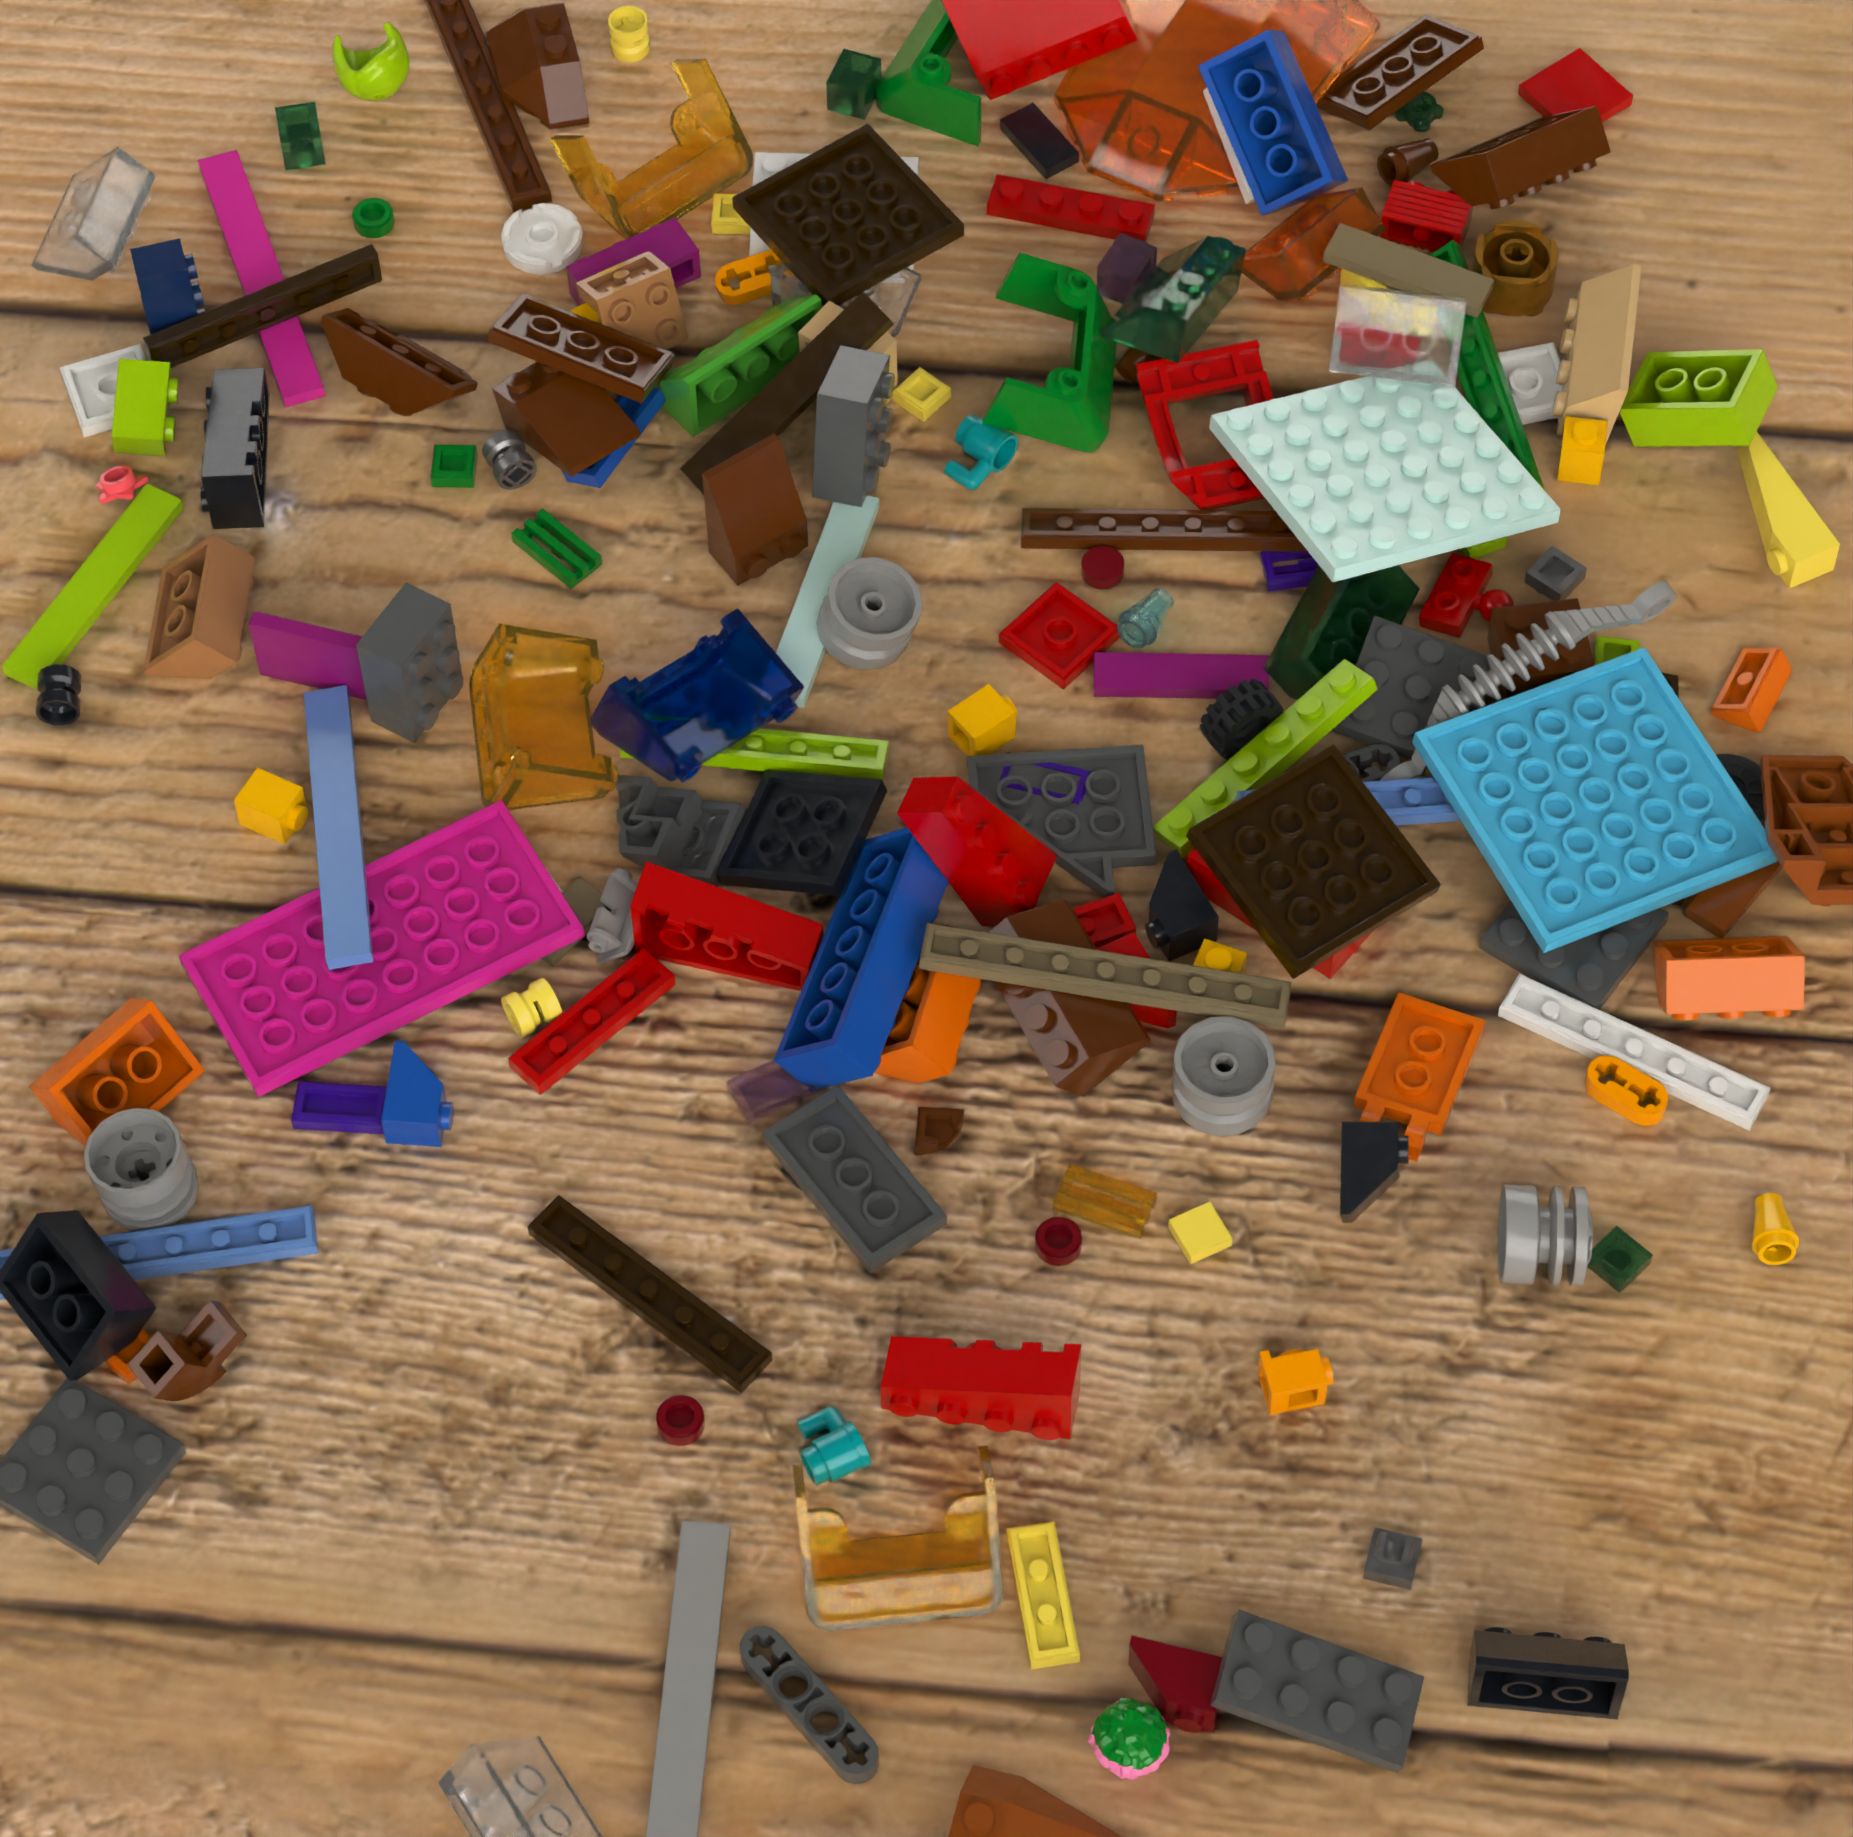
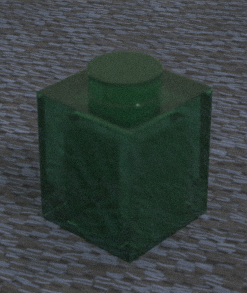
[826,49,882,120]
[275,101,326,171]

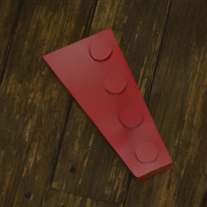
[897,776,1057,926]
[630,861,824,991]
[880,1336,1081,1440]

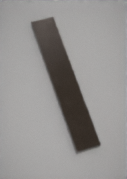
[143,244,382,368]
[680,291,894,495]
[527,1195,773,1393]

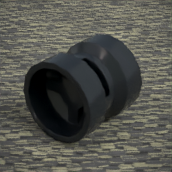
[36,664,82,725]

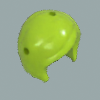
[332,22,410,101]

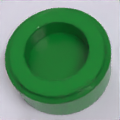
[352,198,395,238]

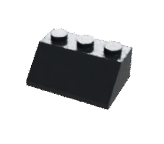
[0,1210,156,1381]
[1467,1627,1629,1720]

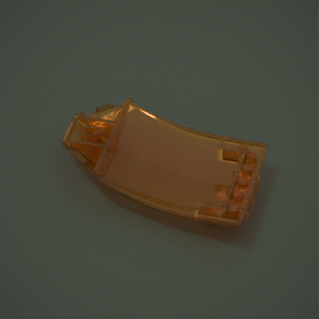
[1054,0,1381,202]

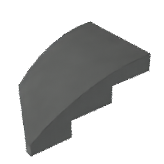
[614,775,746,887]

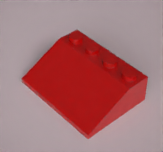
[941,0,1138,100]

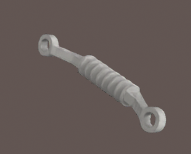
[1380,580,1677,781]

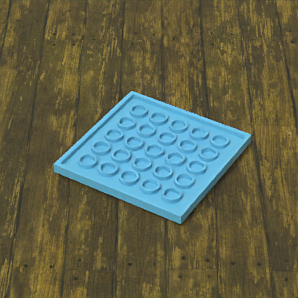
[1412,647,1778,953]

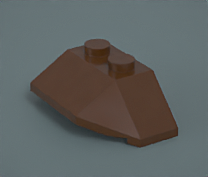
[486,3,589,129]
[321,308,478,416]

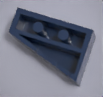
[130,238,205,335]

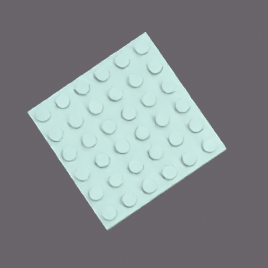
[1209,360,1561,582]

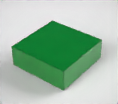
[431,445,478,488]

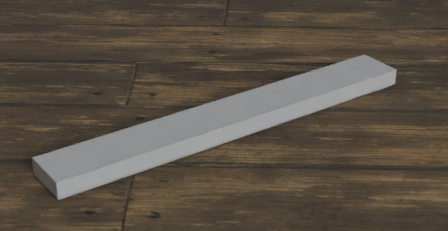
[646,1521,731,1837]

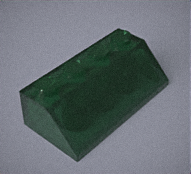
[1101,236,1246,363]
[1263,565,1420,700]

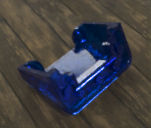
[589,608,804,783]

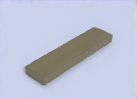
[1323,223,1494,318]

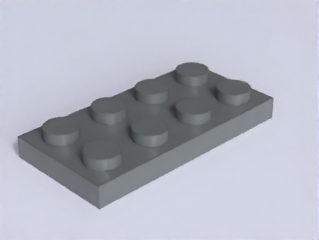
[762,1085,947,1274]
[1210,1610,1424,1773]

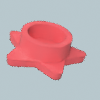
[96,465,148,504]

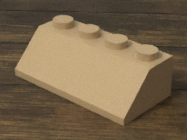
[1552,264,1641,443]

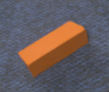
[1710,648,1792,732]

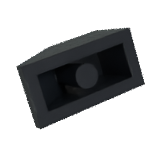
[1145,849,1219,962]
[1340,1122,1409,1223]

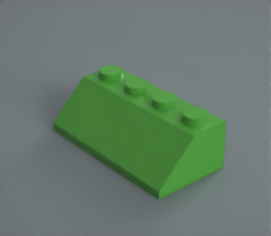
[660,294,822,437]

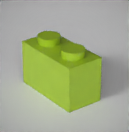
[112,359,179,456]

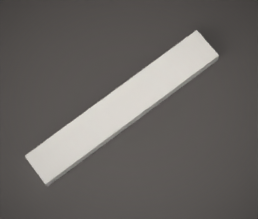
[1498,974,1770,1131]

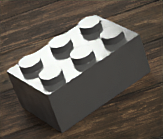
[812,345,895,507]
[356,582,464,743]

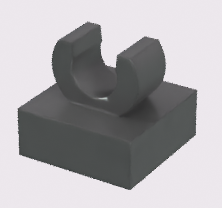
[1524,546,1587,601]
[1363,1527,1422,1590]

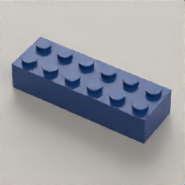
[774,827,949,1091]

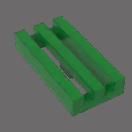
[511,508,602,589]

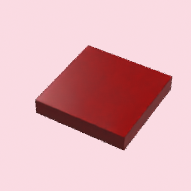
[1518,48,1633,123]
[999,582,1121,690]

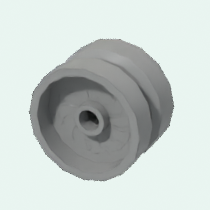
[816,557,922,670]
[1172,1016,1276,1136]

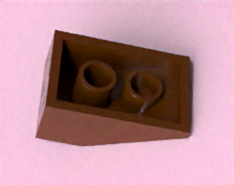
[492,362,640,477]
[702,433,808,586]

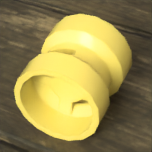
[608,6,650,63]
[501,977,563,1038]

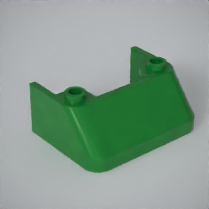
[876,0,981,147]
[982,252,1117,452]

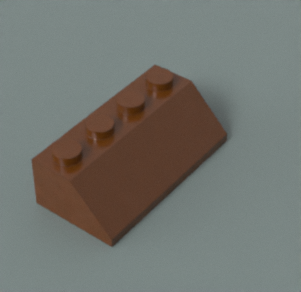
[1430,105,1611,209]
[989,899,1151,1097]

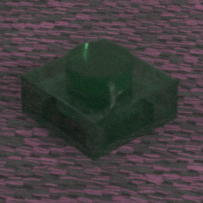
[1587,1226,1653,1293]

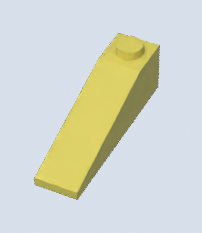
[1737,432,1840,588]

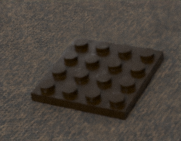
[732,123,964,306]
[1186,744,1441,979]

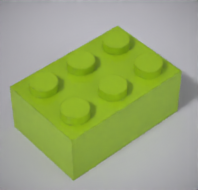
[1620,349,1778,447]

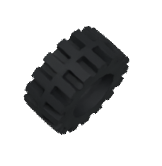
[1200,679,1284,760]

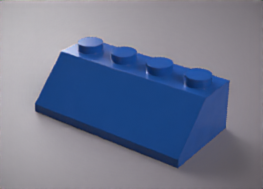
[1198,29,1348,216]

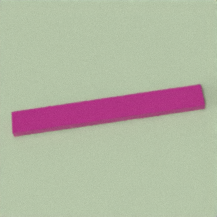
[198,150,325,408]

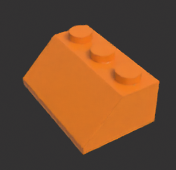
[1651,936,1805,1020]
[874,958,981,1084]
[29,998,205,1147]

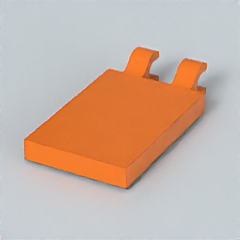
[1353,992,1486,1162]

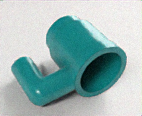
[944,414,1018,490]
[797,1406,871,1486]

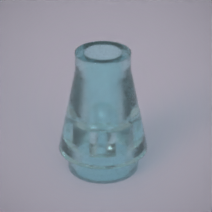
[1117,588,1174,648]

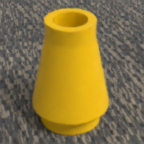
[1752,1193,1799,1265]

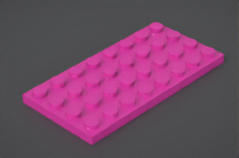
[178,800,585,1097]

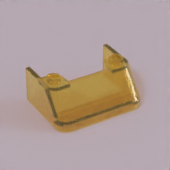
[549,59,753,239]
[792,1446,1003,1631]

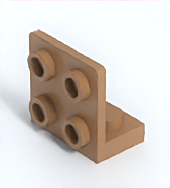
[576,251,688,350]

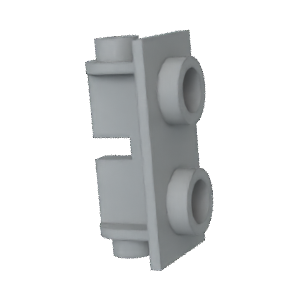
[587,868,638,964]

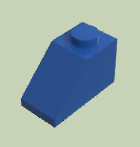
[381,1041,454,1147]

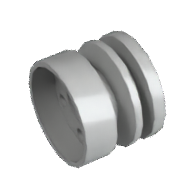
[84,1108,199,1231]
[1498,1184,1593,1286]

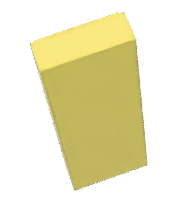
[1006,1521,1080,1670]

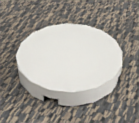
[501,203,584,275]

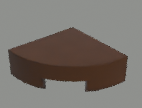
[915,1107,964,1155]

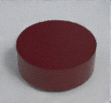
[1081,546,1124,589]
[1035,1217,1082,1266]
[656,1395,705,1446]

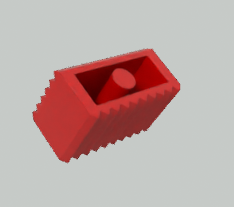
[1379,180,1473,252]

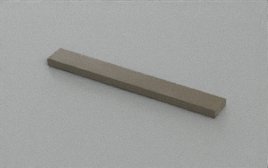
[919,923,1292,1028]

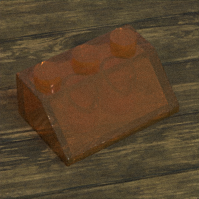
[1232,187,1386,302]

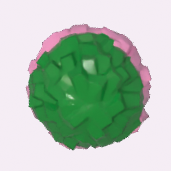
[1087,1698,1171,1780]

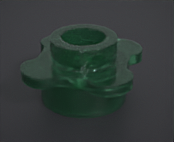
[1395,92,1444,132]

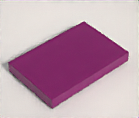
[249,612,367,700]

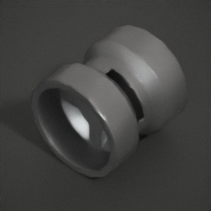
[482,430,537,490]

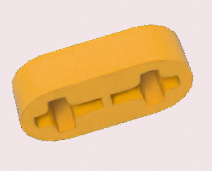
[715,250,793,305]
[1585,1056,1668,1126]

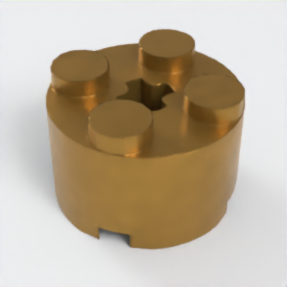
[1472,220,1559,317]

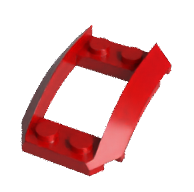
[1135,340,1274,510]

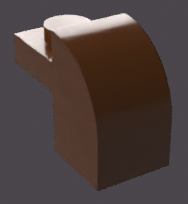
[128,1300,247,1401]

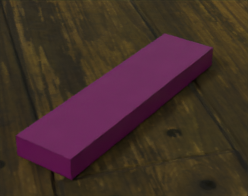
[1094,652,1269,699]

